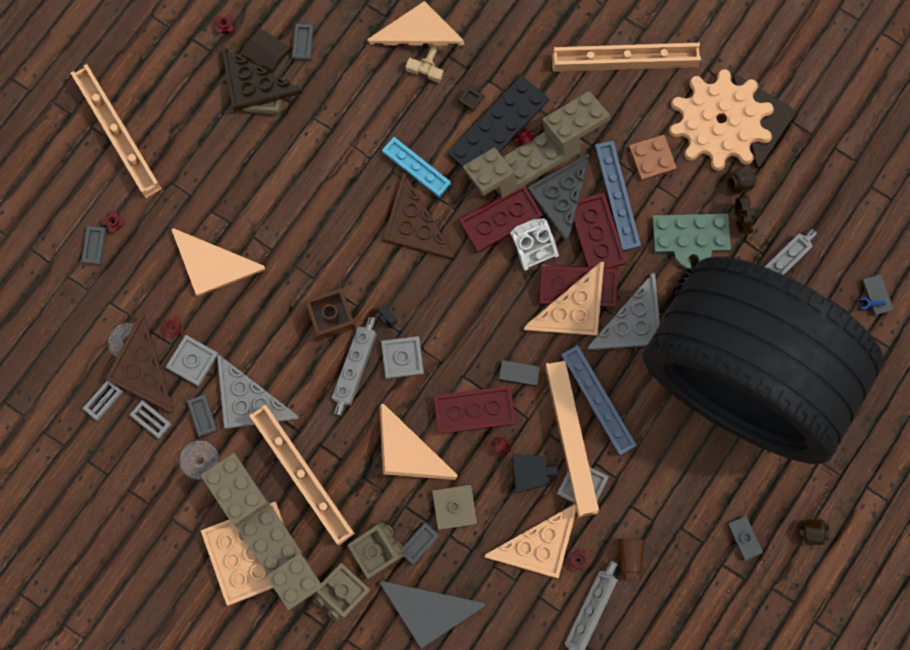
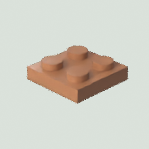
[628,135,677,181]

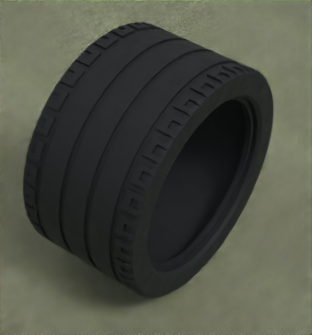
[643,256,884,464]

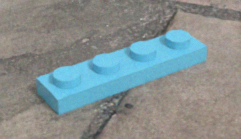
[382,137,451,198]

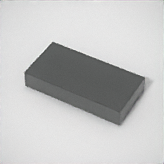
[292,24,314,61]
[81,226,107,266]
[862,274,894,316]
[499,360,540,387]
[187,394,218,438]
[402,522,440,565]

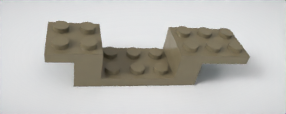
[463,91,611,199]
[201,453,323,611]

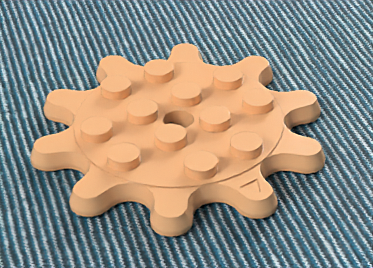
[669,69,774,171]

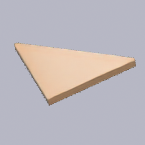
[368,1,464,46]
[172,229,266,297]
[524,262,604,336]
[379,404,457,480]
[485,504,576,579]

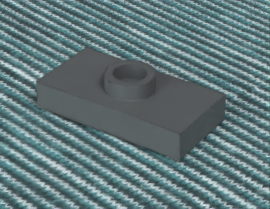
[727,516,763,561]

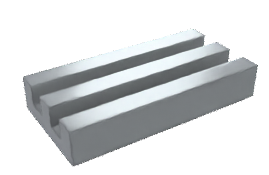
[82,380,124,421]
[130,400,172,439]

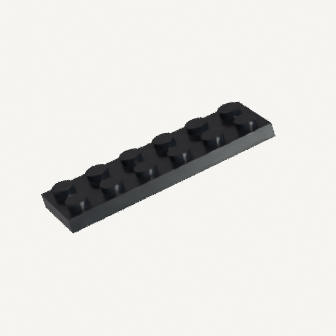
[447,75,549,168]

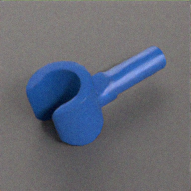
[858,298,886,311]

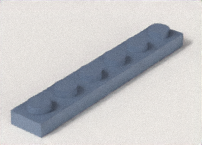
[595,141,641,251]
[561,345,637,456]

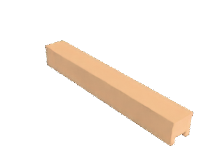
[552,43,701,72]
[71,64,162,198]
[545,361,599,518]
[249,404,355,545]

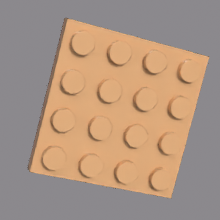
[201,502,284,606]

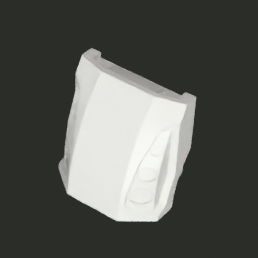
[510,219,559,270]

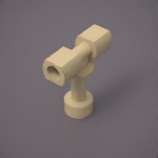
[406,44,444,83]

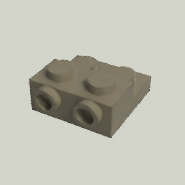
[347,522,404,579]
[313,563,370,622]

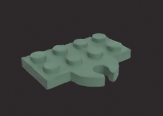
[652,214,731,270]

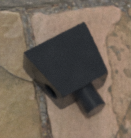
[512,454,558,494]

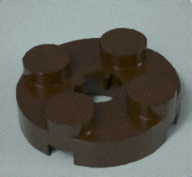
[735,196,755,234]

